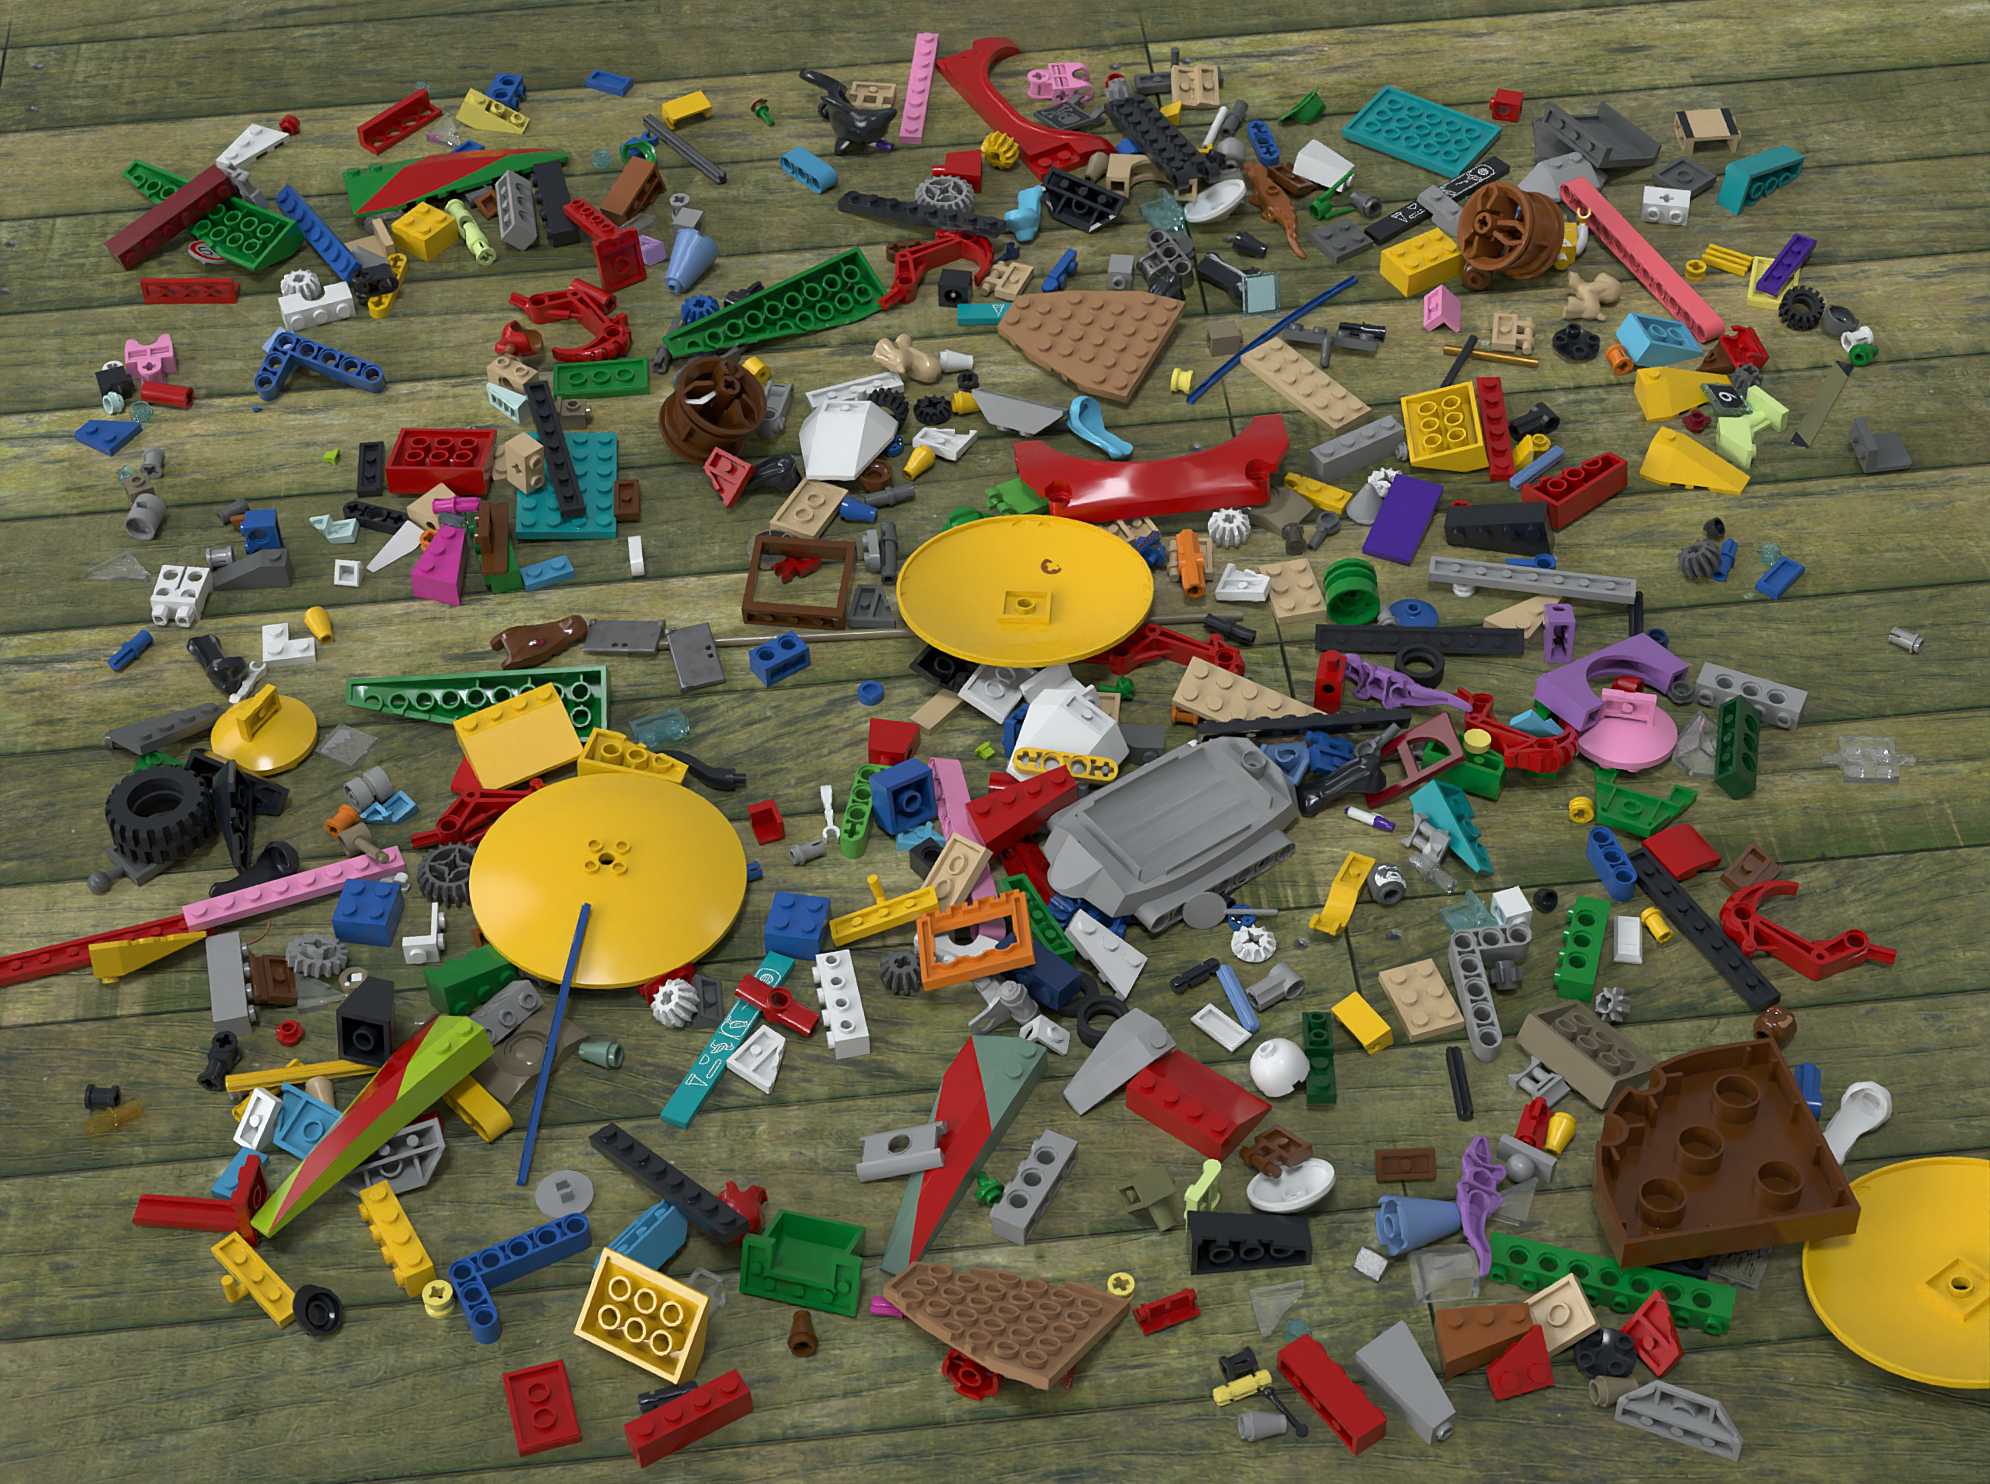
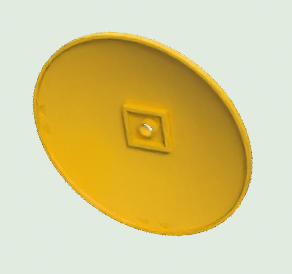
[896,514,1154,668]
[469,773,747,989]
[1802,1157,1990,1389]

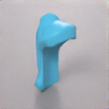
[1004,184,1044,242]
[1065,396,1133,460]

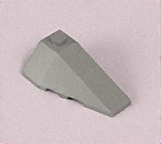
[1062,1008,1177,1117]

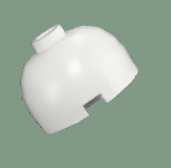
[1250,1038,1310,1097]

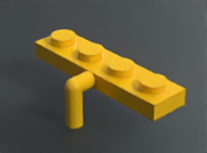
[829,874,941,947]
[211,1231,295,1329]

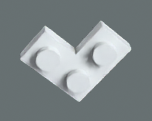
[262,623,316,668]

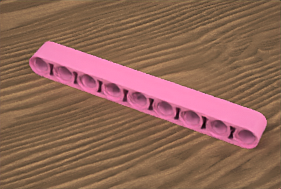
[928,757,1006,942]

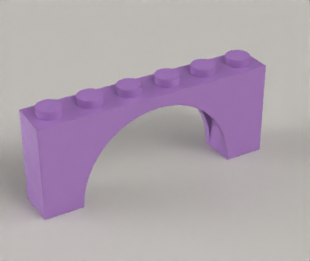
[1533,633,1690,732]

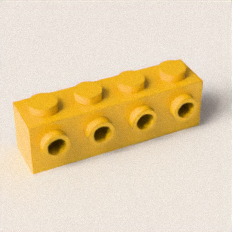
[357,1180,437,1299]

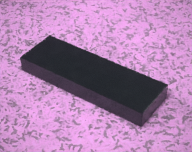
[357,441,385,498]

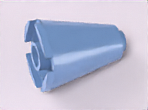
[665,228,719,293]
[1375,1195,1462,1256]

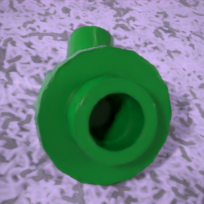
[1848,342,1879,366]
[1097,675,1136,699]
[975,1171,1004,1206]

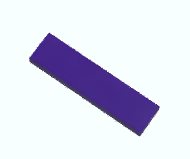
[1755,233,1817,297]

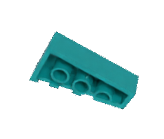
[1716,145,1805,215]

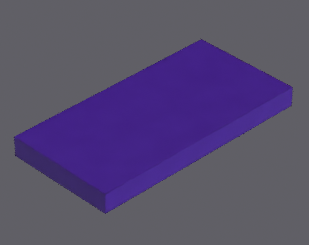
[1362,473,1444,567]

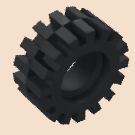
[1778,285,1825,331]
[867,387,909,430]

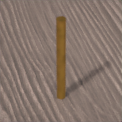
[1443,344,1539,368]

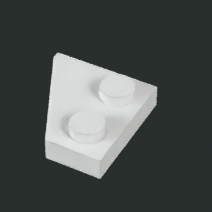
[1215,563,1272,602]

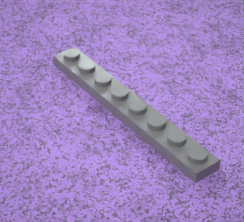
[1428,556,1637,604]

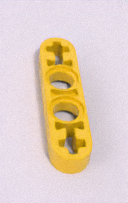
[368,253,408,319]
[1012,747,1118,785]

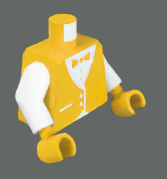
[1552,207,1591,270]

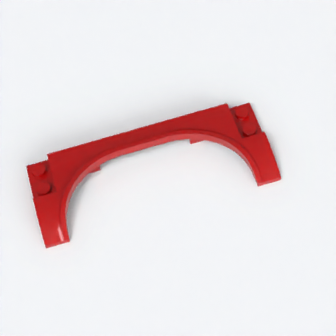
[935,37,1118,182]

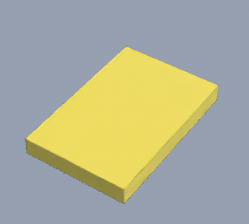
[1746,256,1800,311]

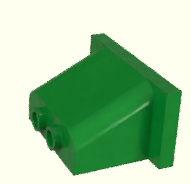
[739,1209,866,1317]

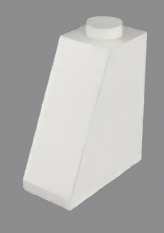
[1292,139,1355,192]

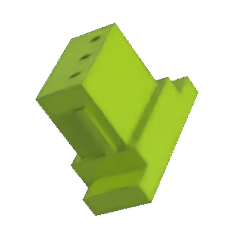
[323,448,341,465]
[974,741,995,761]

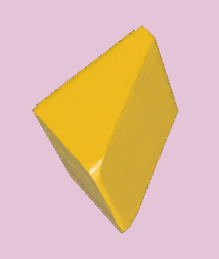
[1160,100,1182,126]
[1512,435,1534,470]

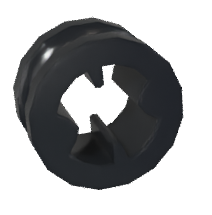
[957,371,979,393]

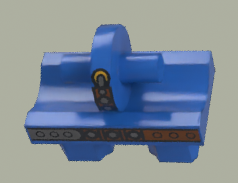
[1135,530,1167,569]

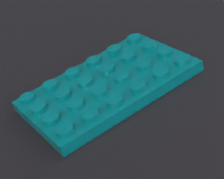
[1341,85,1502,179]
[516,432,617,539]

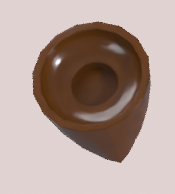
[858,459,893,493]

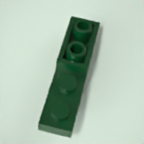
[1302,1011,1337,1104]

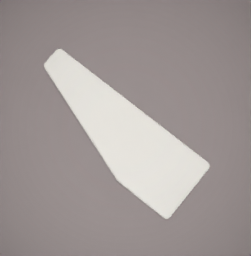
[367,520,424,572]

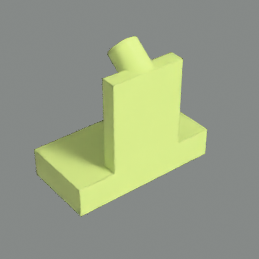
[1739,385,1789,435]

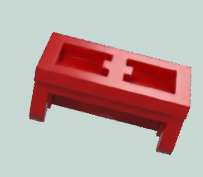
[1719,325,1770,371]

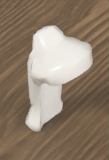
[1823,1081,1892,1168]

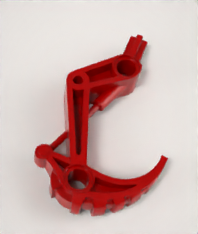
[878,229,994,310]
[509,289,632,363]
[1083,624,1246,677]
[1453,687,1578,773]
[410,778,549,850]
[1719,880,1897,981]

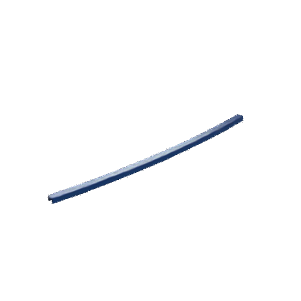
[1186,275,1359,405]
[516,903,591,1186]

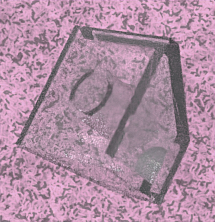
[1672,710,1718,779]
[1406,1244,1481,1304]

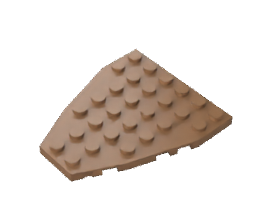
[997,291,1187,403]
[883,1261,1131,1390]

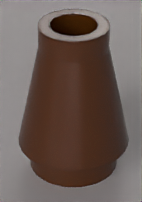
[787,1310,818,1357]

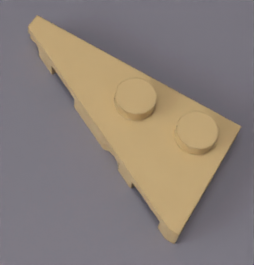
[1483,594,1567,646]

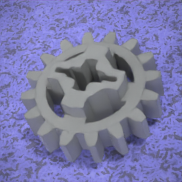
[285,933,348,978]

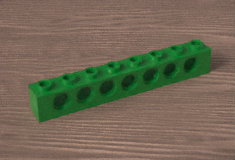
[1483,1231,1737,1336]

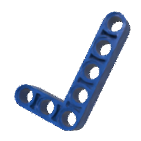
[254,332,386,401]
[448,1213,592,1345]

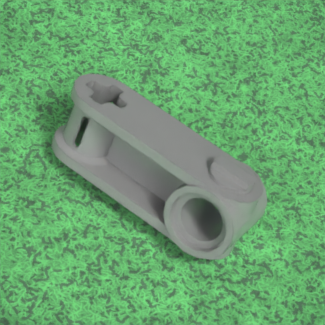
[755,380,794,439]

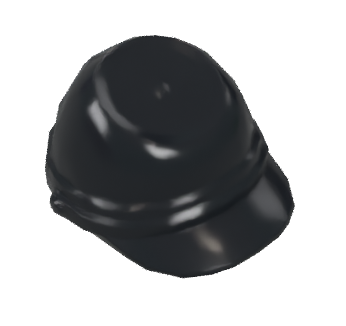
[292,1284,344,1337]

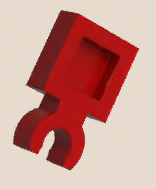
[774,556,821,583]

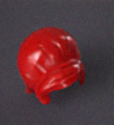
[715,1181,768,1245]

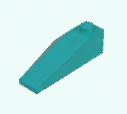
[1409,779,1495,876]

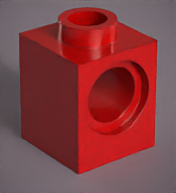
[1489,88,1524,123]

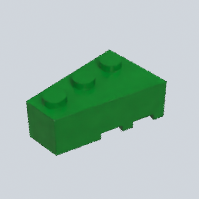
[423,944,519,1016]

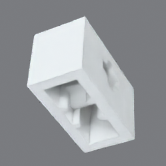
[1640,186,1691,226]

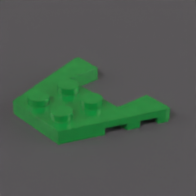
[1594,762,1698,838]

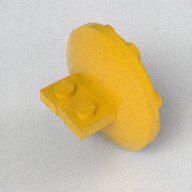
[211,684,318,776]

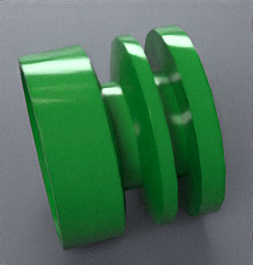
[1323,558,1380,625]

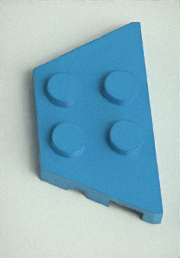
[273,1081,342,1160]

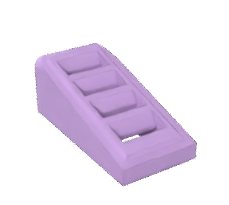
[638,233,667,266]

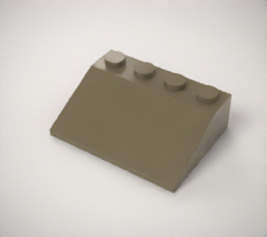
[1515,999,1659,1109]

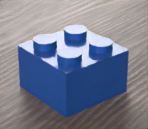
[869,757,938,835]
[331,878,405,947]
[763,891,832,961]

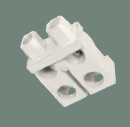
[150,565,214,627]

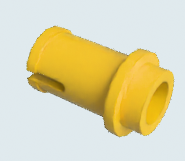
[1641,907,1673,944]

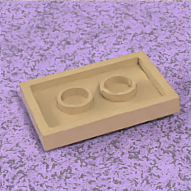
[770,476,849,539]
[1258,558,1328,625]
[920,832,993,913]
[1378,958,1465,1042]

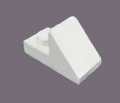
[233,1088,283,1152]

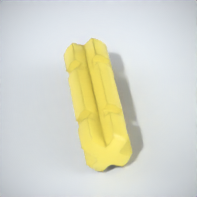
[1213,1369,1272,1406]

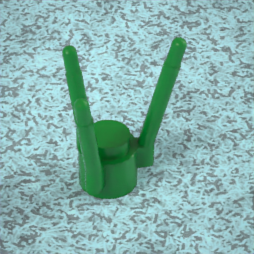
[1308,171,1355,220]

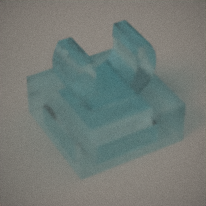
[438,512,469,537]

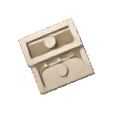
[1171,64,1220,109]
[1092,516,1161,549]

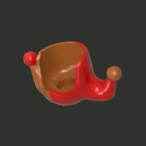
[495,320,543,357]

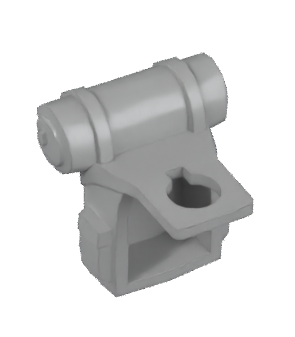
[968,973,1040,1035]

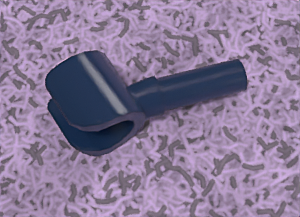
[993,242,1020,265]

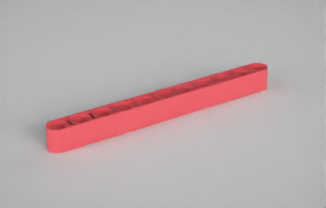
[1559,177,1725,343]

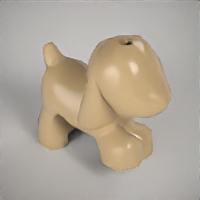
[1562,271,1622,321]
[871,333,942,383]

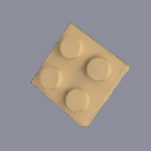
[1523,1273,1601,1358]

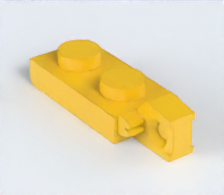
[1284,473,1353,515]

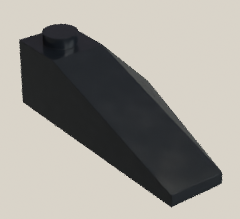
[909,644,979,694]
[185,748,290,815]
[209,759,254,874]

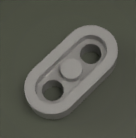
[862,529,881,572]

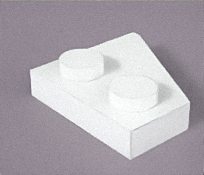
[912,428,977,461]
[726,1024,786,1094]

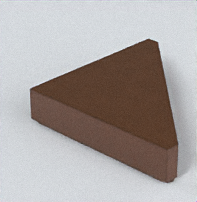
[1695,340,1736,375]

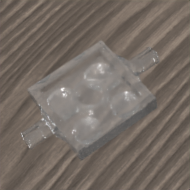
[1821,736,1916,784]

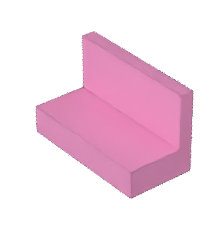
[1423,285,1461,333]

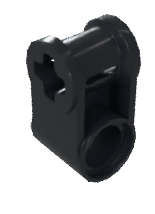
[351,263,399,299]

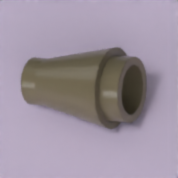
[1083,152,1109,183]
[1589,1376,1639,1407]

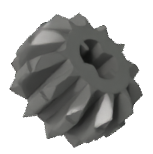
[1677,538,1723,580]
[879,948,923,996]

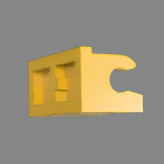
[662,90,712,130]
[1331,991,1394,1056]

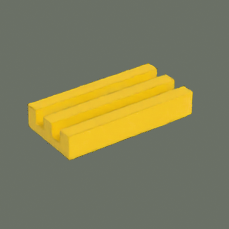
[1701,243,1754,276]

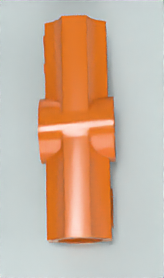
[1176,529,1206,599]

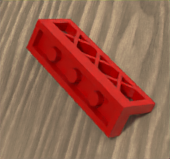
[357,88,443,156]
[140,278,241,304]
[997,834,1056,905]

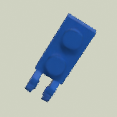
[1041,249,1078,293]

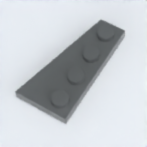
[109,703,227,756]

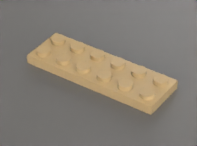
[1240,337,1372,436]
[1171,656,1333,764]

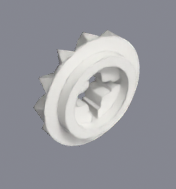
[1368,467,1405,498]
[1231,924,1276,962]

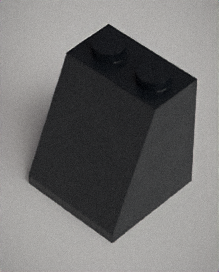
[336,976,396,1068]

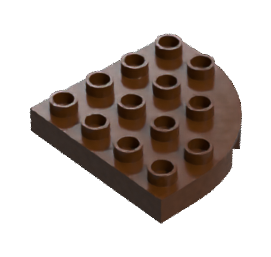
[1592,1037,1861,1269]

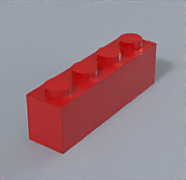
[1277,1333,1387,1456]
[624,1368,753,1469]

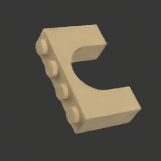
[1106,154,1199,201]

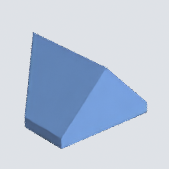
[1260,741,1310,787]

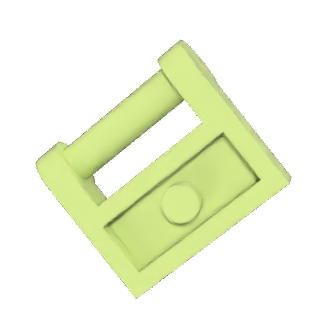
[1184,1159,1221,1233]

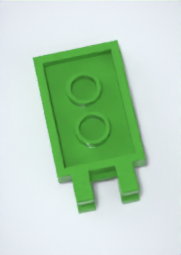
[985,477,1050,516]

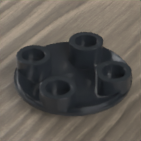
[1552,323,1600,360]
[1573,1328,1637,1379]

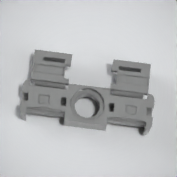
[222,162,270,209]

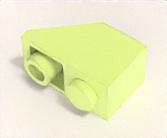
[1715,417,1756,469]

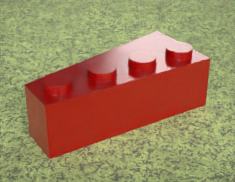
[1521,451,1628,530]
[965,764,1078,863]

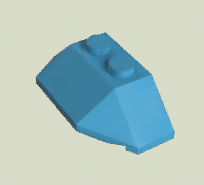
[593,1198,689,1271]

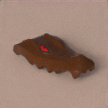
[490,615,588,671]

